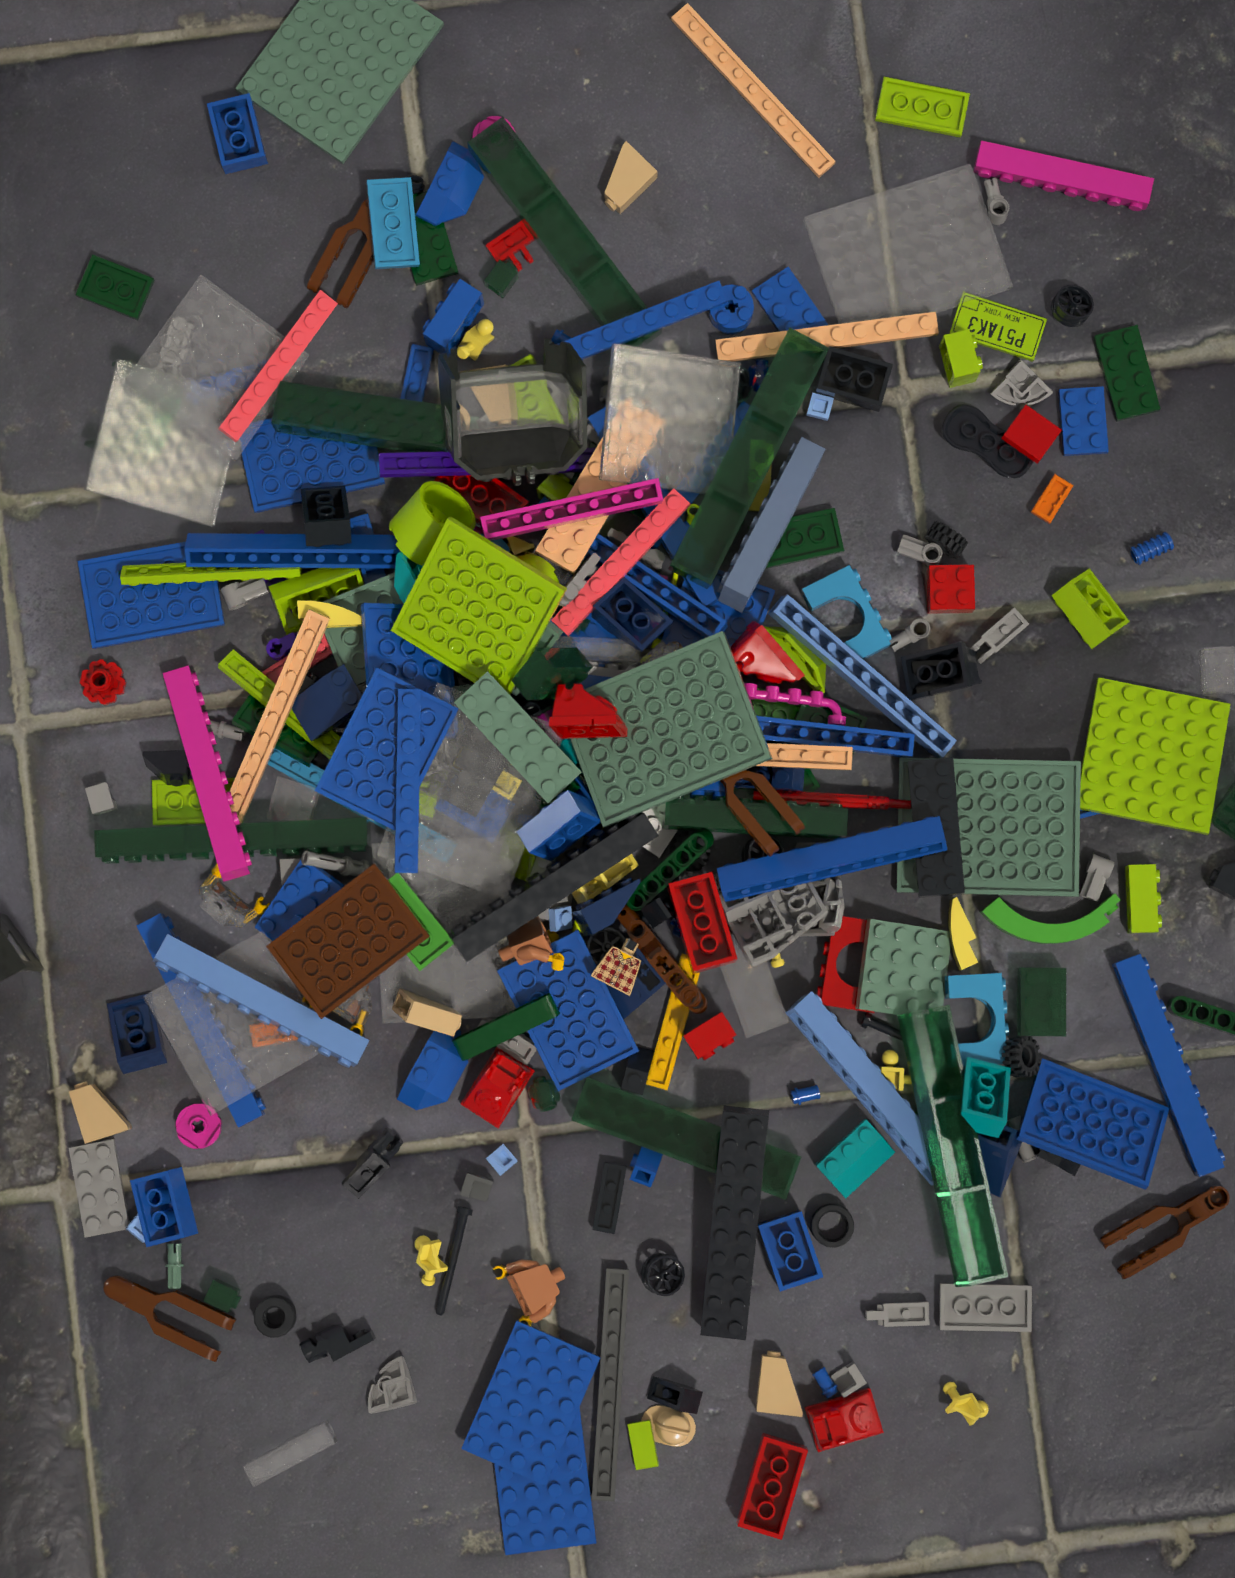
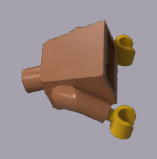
[498,916,564,971]
[493,1259,565,1326]

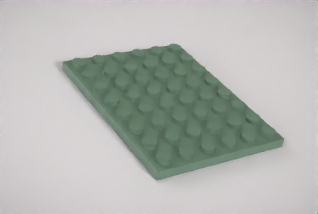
[235,0,444,164]
[571,631,773,828]
[897,758,1081,897]

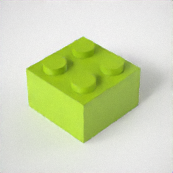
[939,329,983,388]

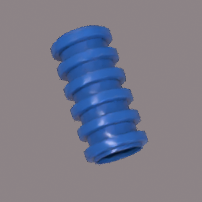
[1130,532,1174,565]

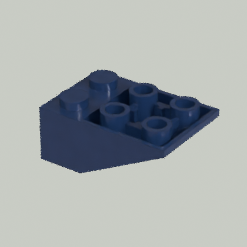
[734,743,805,792]
[572,877,641,936]
[606,948,666,1019]
[959,1125,1022,1197]

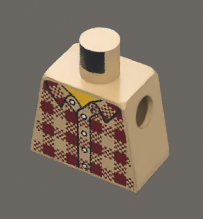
[590,938,641,996]

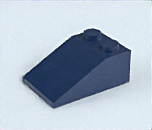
[591,577,673,652]
[292,664,362,742]
[107,993,167,1074]

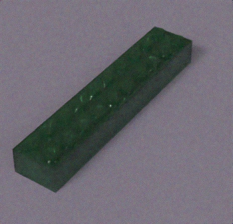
[572,1077,801,1200]

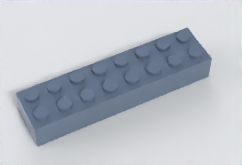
[717,437,826,613]

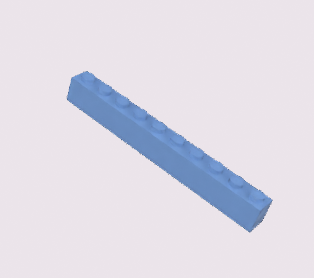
[767,594,957,758]
[153,934,369,1068]
[785,991,958,1186]

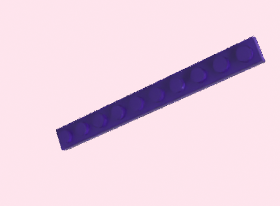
[378,448,596,478]

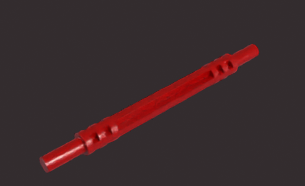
[753,790,911,810]

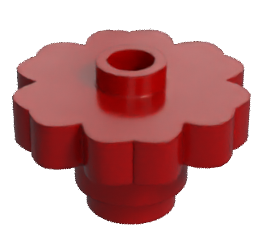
[80,659,127,705]

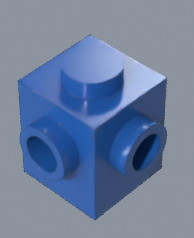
[630,1146,663,1187]

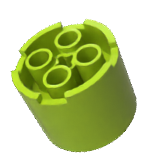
[389,481,476,566]

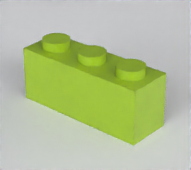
[1125,864,1162,934]

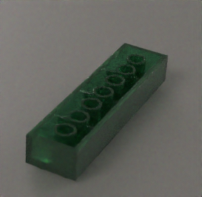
[271,381,458,452]
[663,795,848,839]

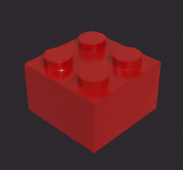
[927,565,975,614]
[683,1012,736,1061]

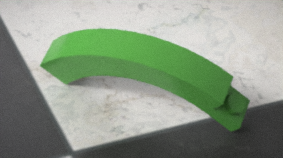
[979,893,1120,944]

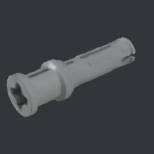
[301,851,369,876]

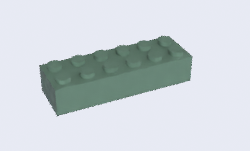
[454,671,581,803]

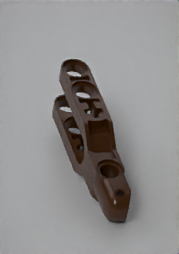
[307,196,374,309]
[720,770,805,857]
[617,904,708,1014]
[1099,1186,1230,1279]
[103,1275,236,1362]

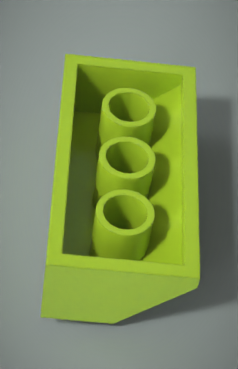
[268,568,364,635]

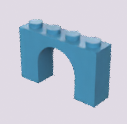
[801,565,892,660]
[945,973,1009,1067]

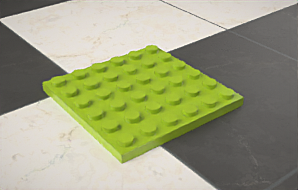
[391,516,567,695]
[1080,678,1231,835]

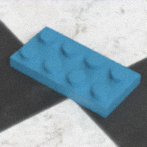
[366,177,420,269]

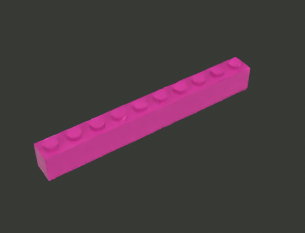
[163,666,252,882]

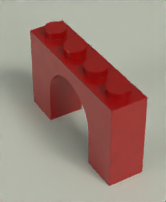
[816,916,874,1013]

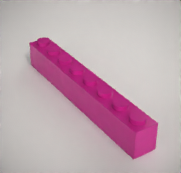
[973,141,1154,211]
[480,478,663,541]

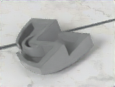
[990,359,1053,405]
[368,1356,417,1414]

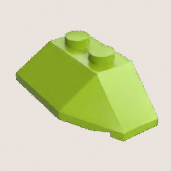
[764,626,826,695]

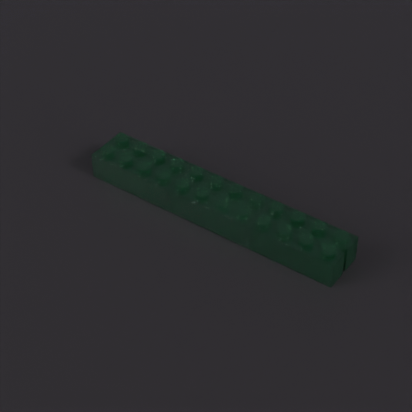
[467,117,663,360]
[668,328,829,589]
[94,817,372,864]
[897,1005,1008,1287]

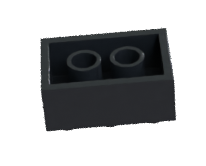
[816,346,893,412]
[301,485,352,547]

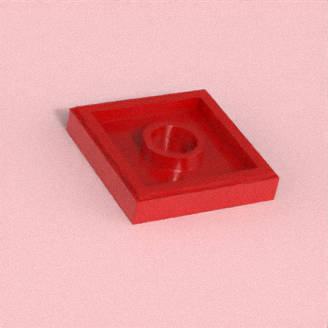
[1001,405,1062,464]

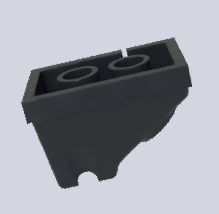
[901,642,982,701]

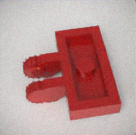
[485,220,534,272]

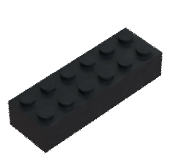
[907,757,965,898]

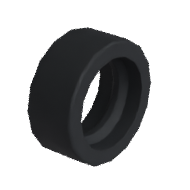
[810,1204,854,1248]

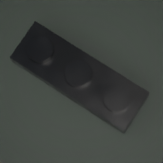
[592,1162,627,1234]

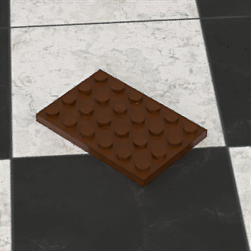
[266,863,431,1019]

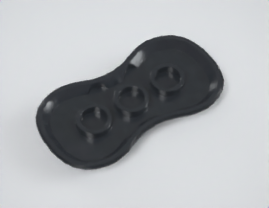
[942,404,1033,479]

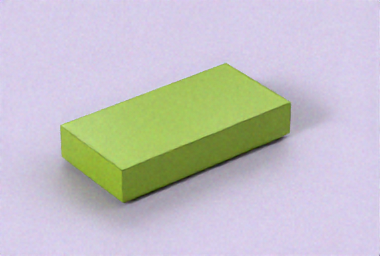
[627,1419,659,1470]

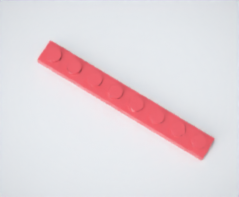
[218,290,338,442]
[551,488,691,637]

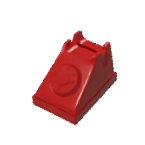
[730,621,805,684]
[549,683,628,739]
[461,1047,535,1128]
[804,1387,884,1452]

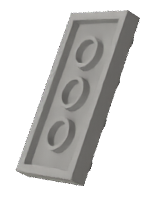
[69,1139,130,1238]
[939,1283,1032,1332]

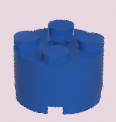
[709,285,754,335]

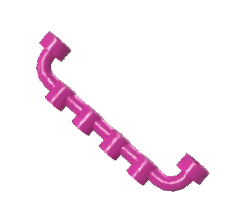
[744,683,846,726]

